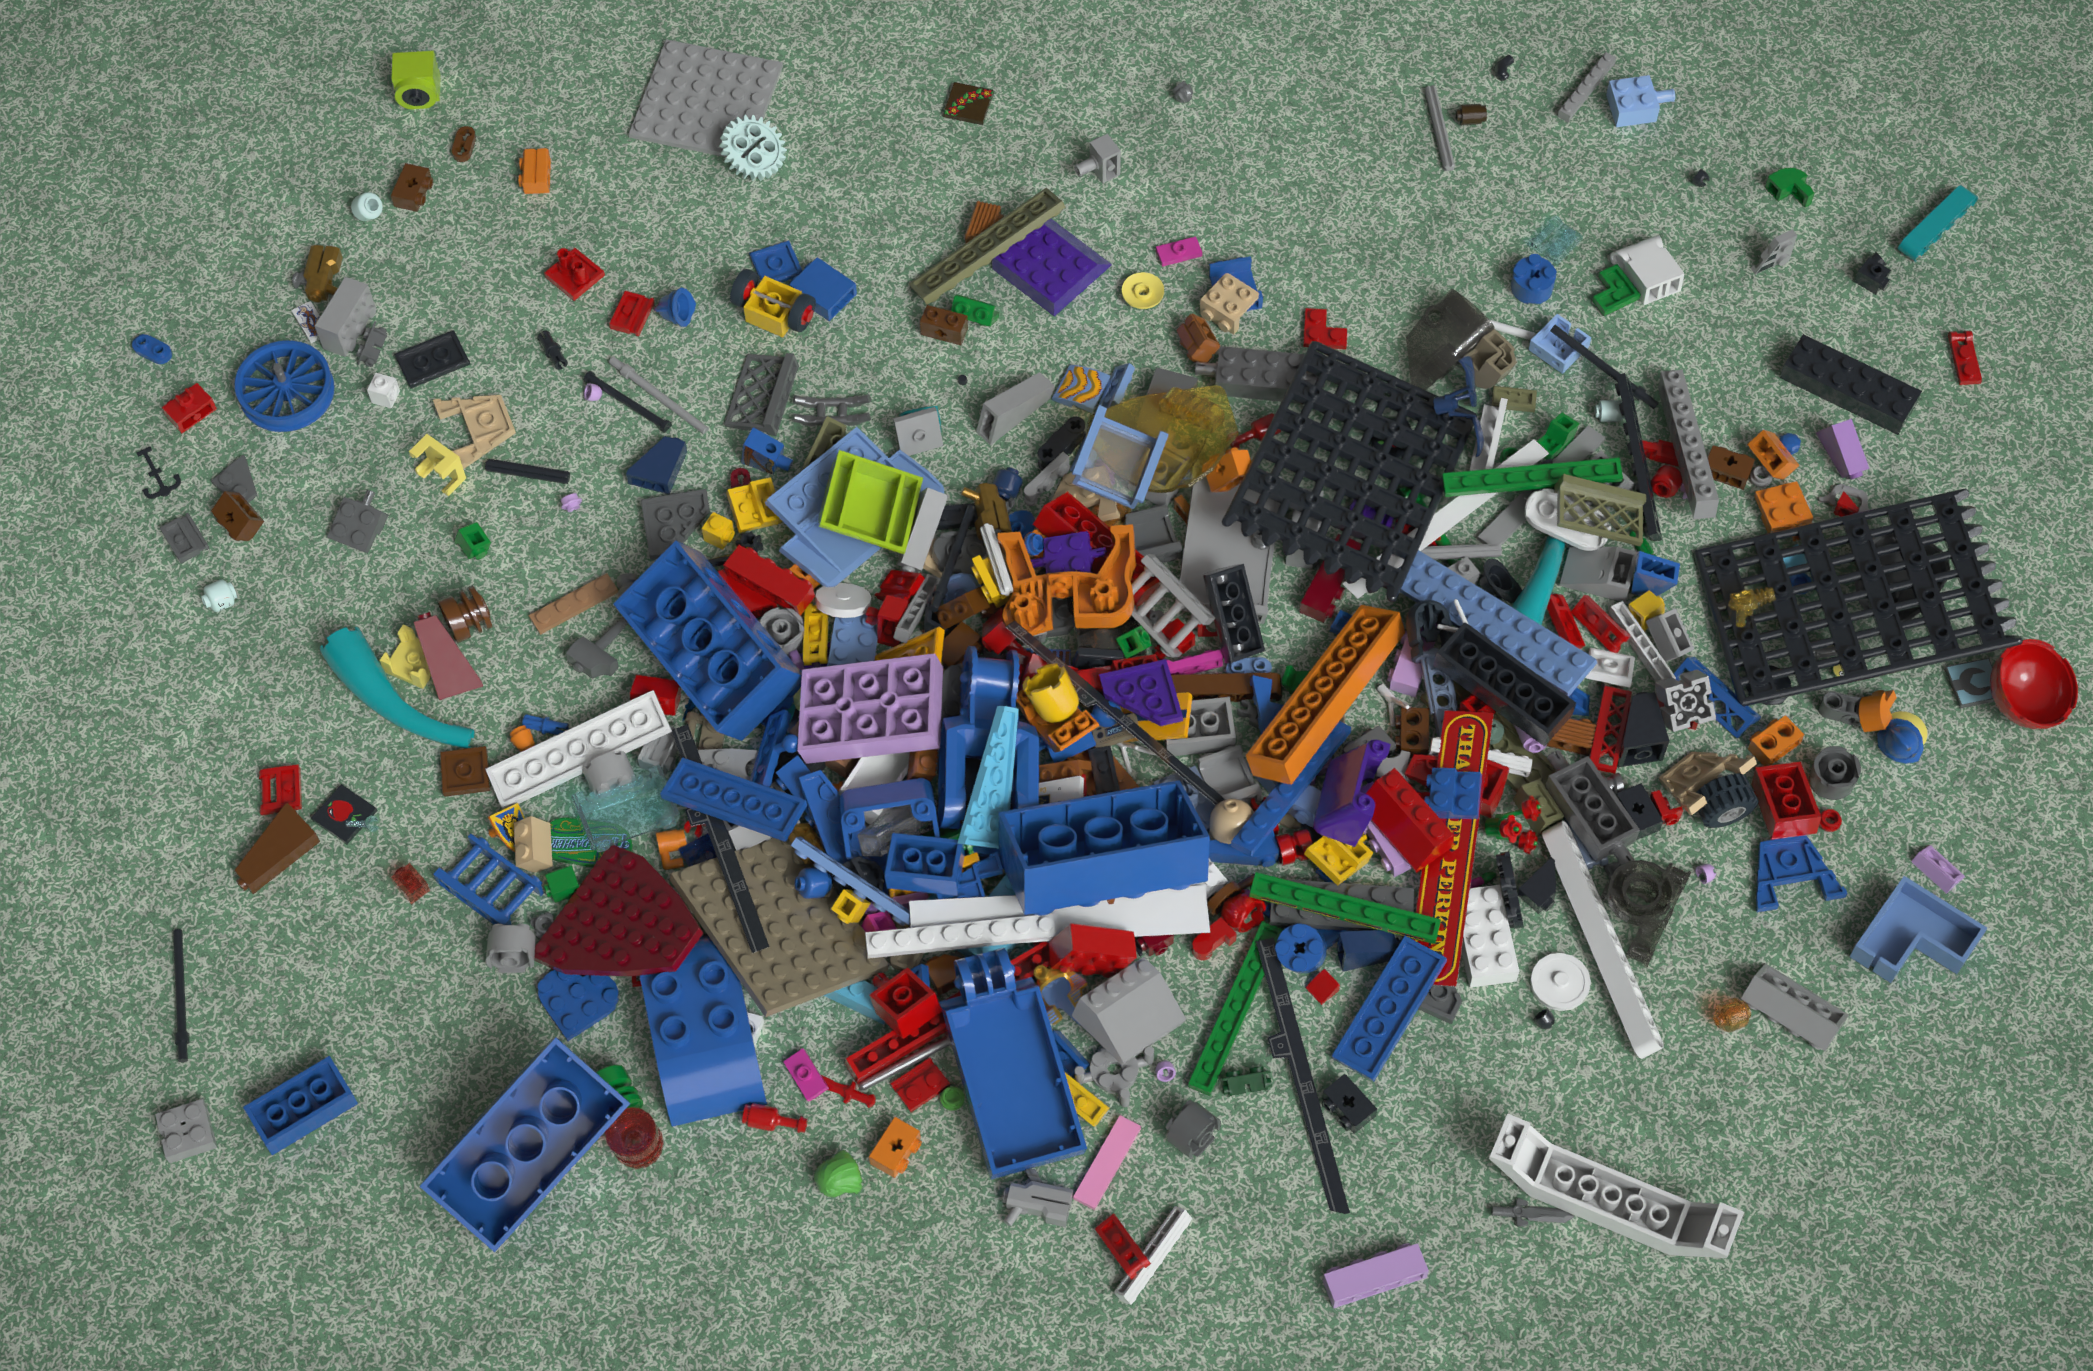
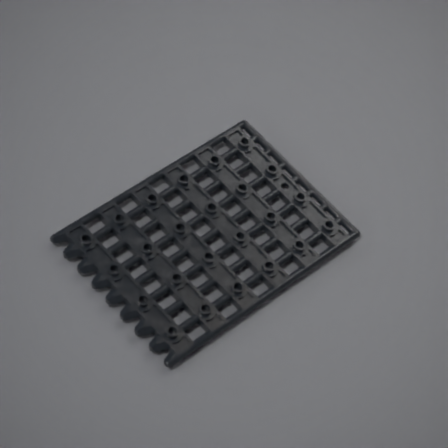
[1222,341,1477,602]
[1693,489,2023,707]

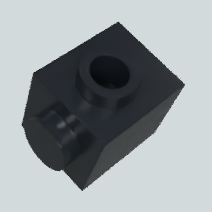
[1854,258,1891,295]

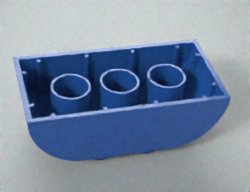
[640,933,767,1127]
[419,1037,630,1252]

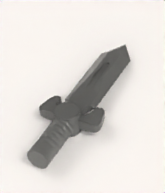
[1491,1198,1575,1227]

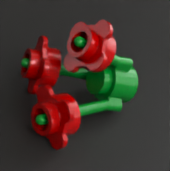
[1485,795,1541,854]

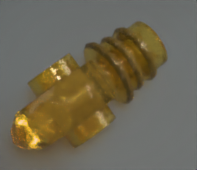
[1728,587,1775,627]

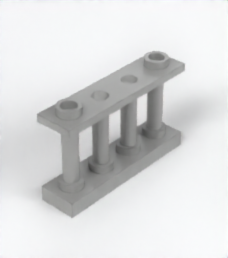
[1131,554,1215,657]

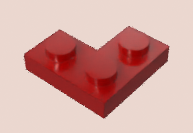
[1303,308,1347,350]

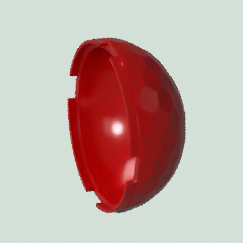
[1990,639,2078,729]

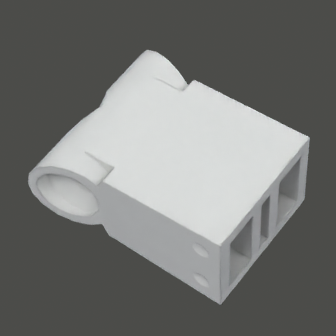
[1610,235,1684,305]

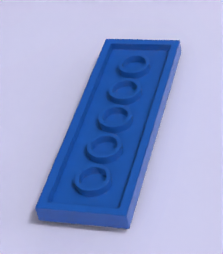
[660,758,807,842]
[1331,936,1447,1082]

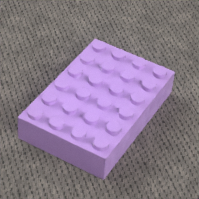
[797,654,943,764]

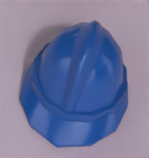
[654,287,696,327]
[1877,718,1924,764]

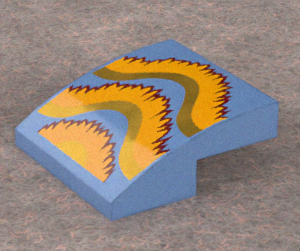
[1052,365,1111,413]

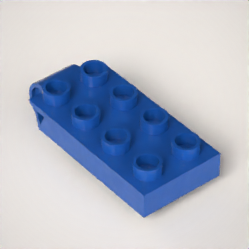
[939,948,1087,1180]

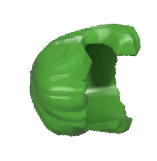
[814,1150,862,1197]

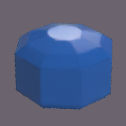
[1780,433,1801,455]

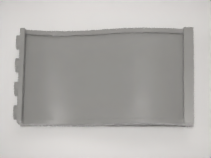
[1179,462,1283,624]

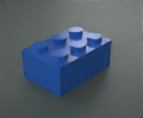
[885,833,965,896]

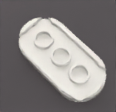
[1524,489,1611,551]

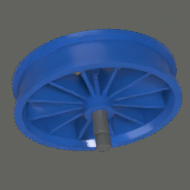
[235,340,335,432]

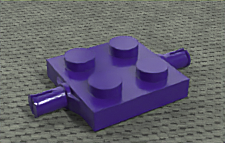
[1030,531,1107,574]

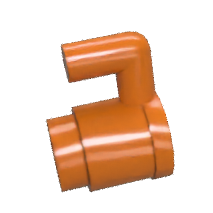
[656,829,687,870]

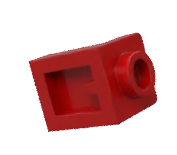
[1650,790,1683,826]

